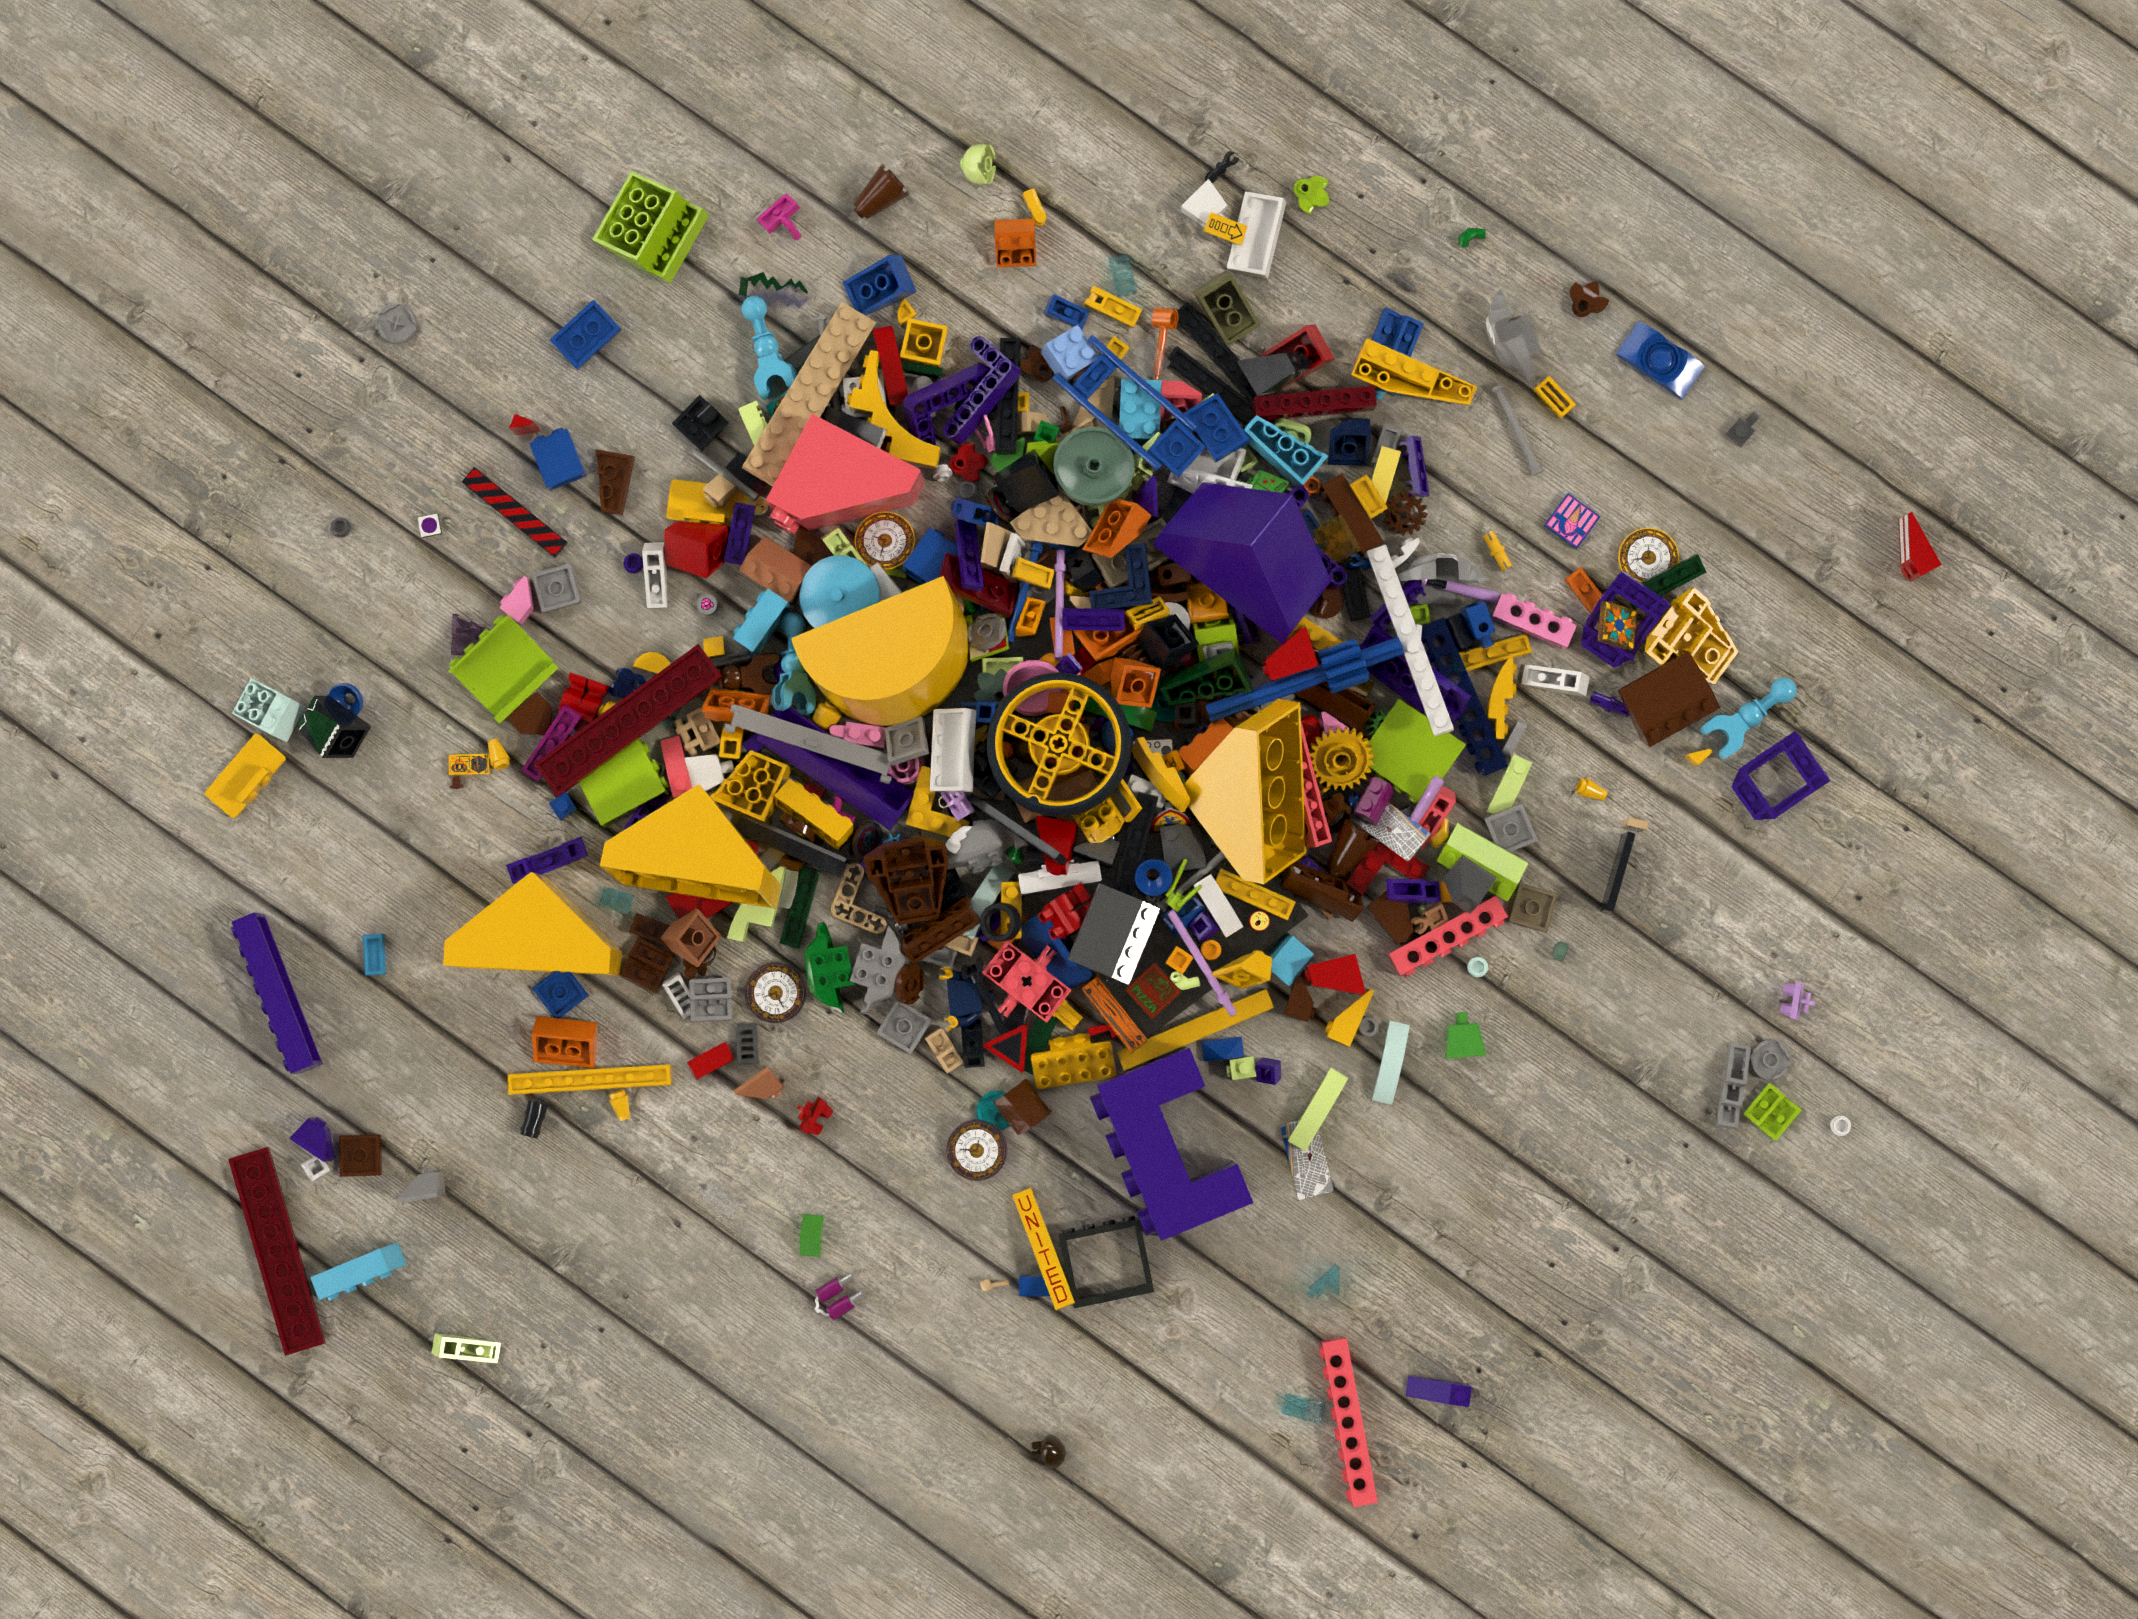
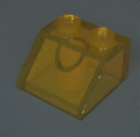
[1313,514,1361,563]

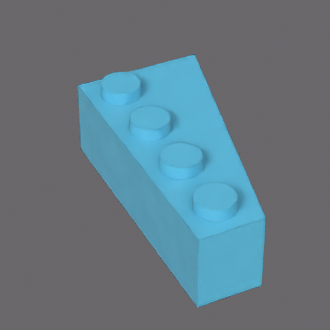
[1243,415,1328,487]
[310,1242,407,1301]

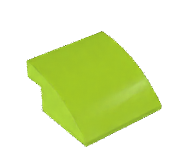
[592,171,709,284]

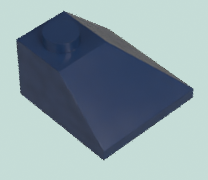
[1328,418,1371,466]

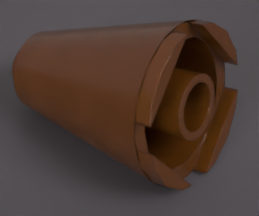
[854,164,910,219]
[1327,819,1380,877]

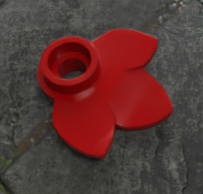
[949,442,988,482]

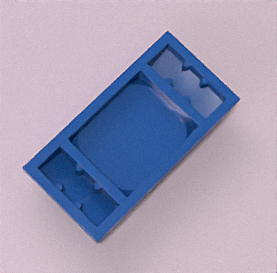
[1615,321,1705,400]

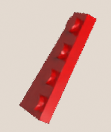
[665,893,734,919]

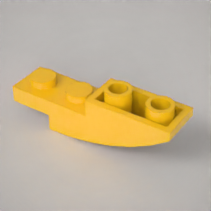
[1486,658,1517,741]

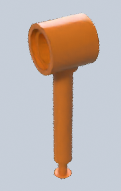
[1152,307,1178,380]

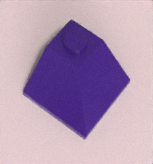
[1132,476,1158,523]
[290,1117,335,1162]

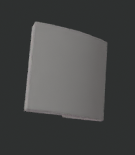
[689,978,732,1023]

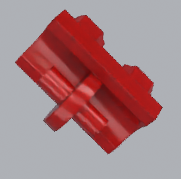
[797,1096,833,1136]

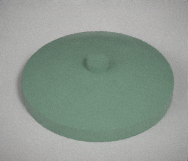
[1053,427,1135,506]

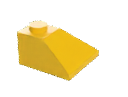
[1212,950,1272,989]

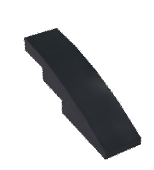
[821,406,887,449]

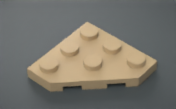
[1010,486,1092,548]

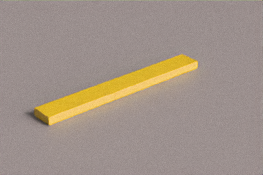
[1116,989,1274,1071]
[507,1064,672,1095]

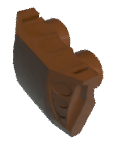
[993,1079,1052,1135]

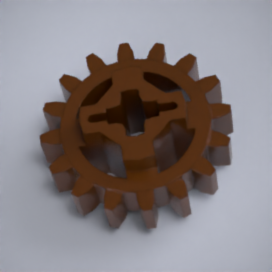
[1383,491,1428,536]

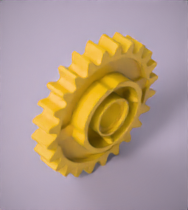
[1309,725,1374,790]

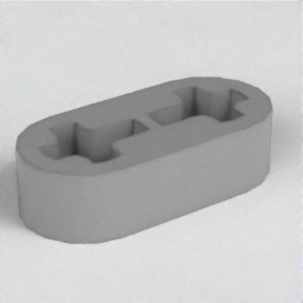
[1500,719,1528,757]

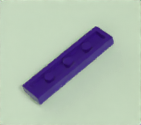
[954,519,984,592]

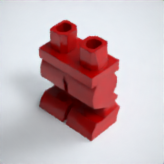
[558,672,610,730]
[1038,882,1092,940]

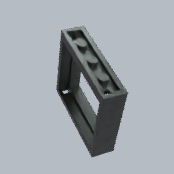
[1059,1215,1154,1308]

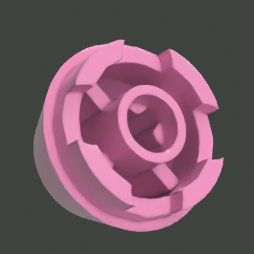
[888,755,926,784]

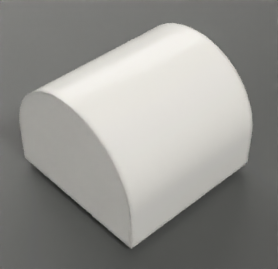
[301,1156,330,1182]

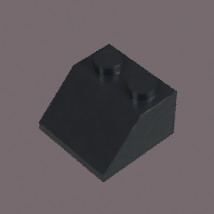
[1137,614,1199,669]

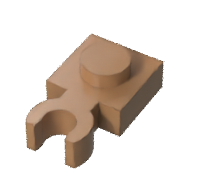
[1411,902,1449,934]

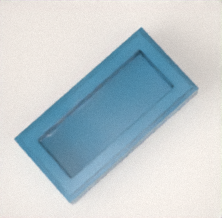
[363,934,387,976]

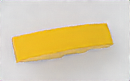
[1131,737,1191,812]

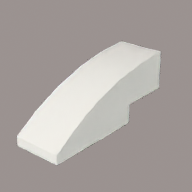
[1193,874,1243,938]

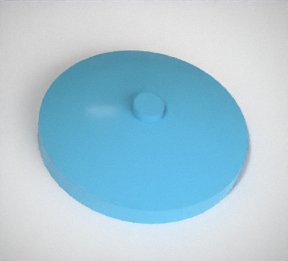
[799,555,881,628]

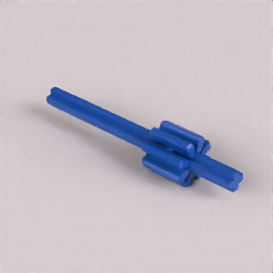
[1205,637,1404,723]

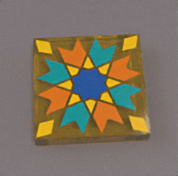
[1598,601,1637,651]

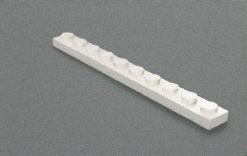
[1367,545,1454,737]

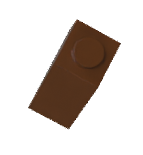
[1283,976,1316,1022]

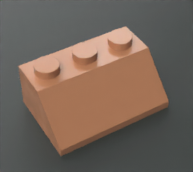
[739,536,812,602]

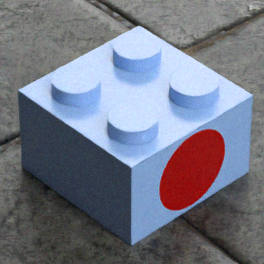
[1040,325,1099,382]

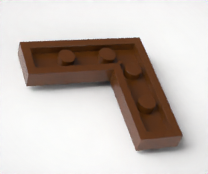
[629,913,678,946]

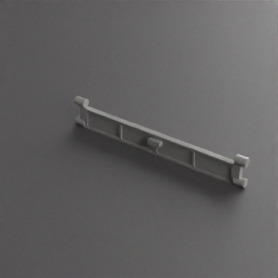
[723,704,892,784]

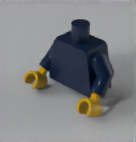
[939,967,994,1031]

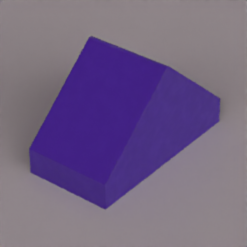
[1153,482,1331,644]

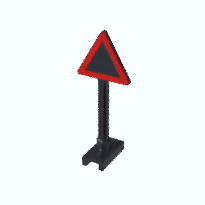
[961,957,1027,1073]

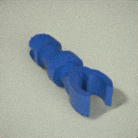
[1347,554,1372,570]

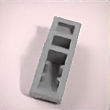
[1716,1042,1751,1130]

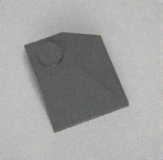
[1160,824,1206,872]
[1073,836,1120,866]
[1443,855,1497,914]

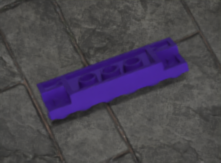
[1359,624,1471,725]

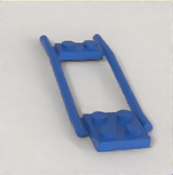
[1052,334,1206,478]

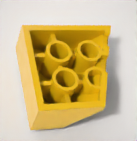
[710,750,792,824]

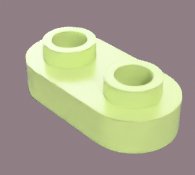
[1273,418,1312,444]

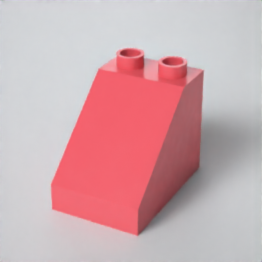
[766,414,925,535]

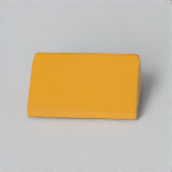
[1015,597,1046,637]

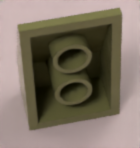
[1192,270,1261,346]

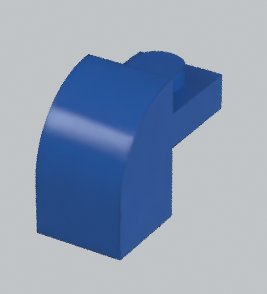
[961,701,999,726]

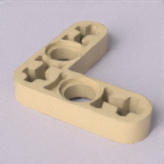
[831,863,887,934]

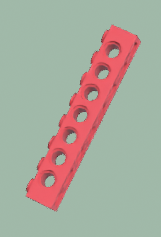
[1318,1337,1378,1507]

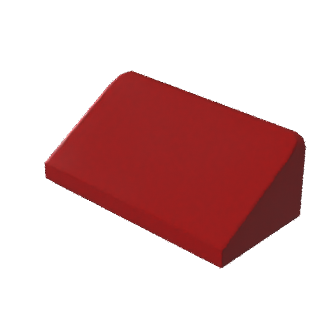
[509,414,540,435]

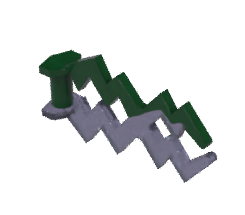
[737,272,810,309]

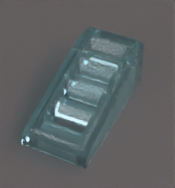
[1109,254,1137,298]

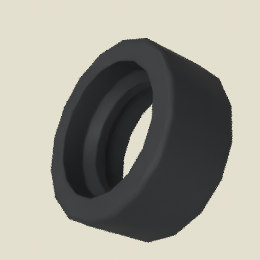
[980,903,1021,942]

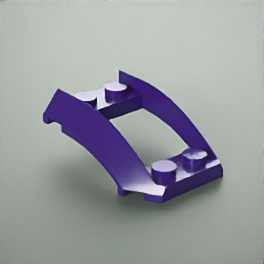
[1581,571,1671,668]
[1731,731,1830,820]

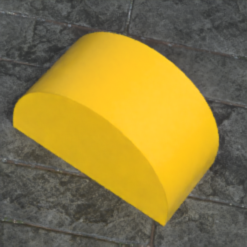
[791,576,969,726]

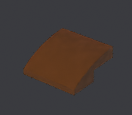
[619,937,675,994]

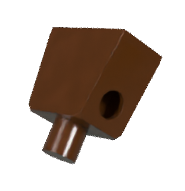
[1149,562,1196,589]

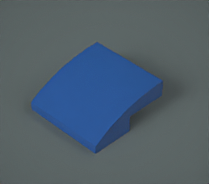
[1371,308,1424,357]

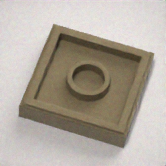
[1507,883,1558,933]

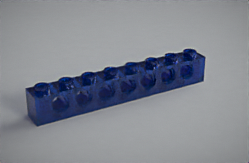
[1421,617,1508,777]

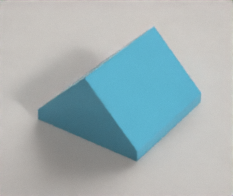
[1267,932,1315,986]

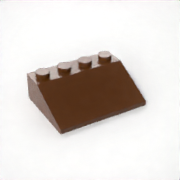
[1618,651,1720,747]

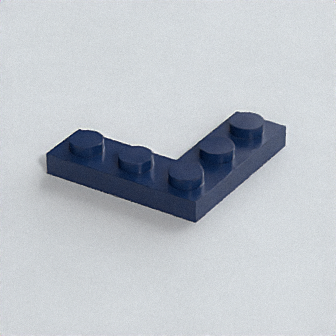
[1089,543,1153,609]

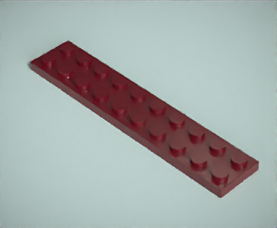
[534,644,723,797]
[228,1147,326,1356]

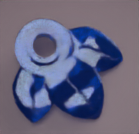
[608,668,646,699]

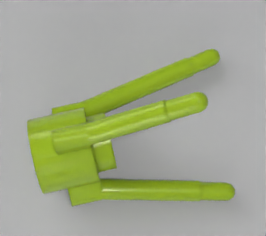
[1165,859,1202,912]

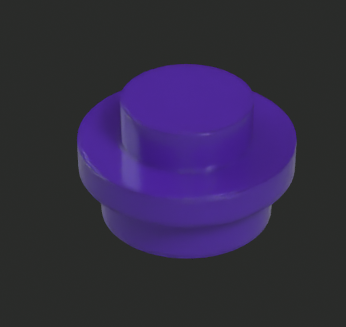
[623,553,643,574]

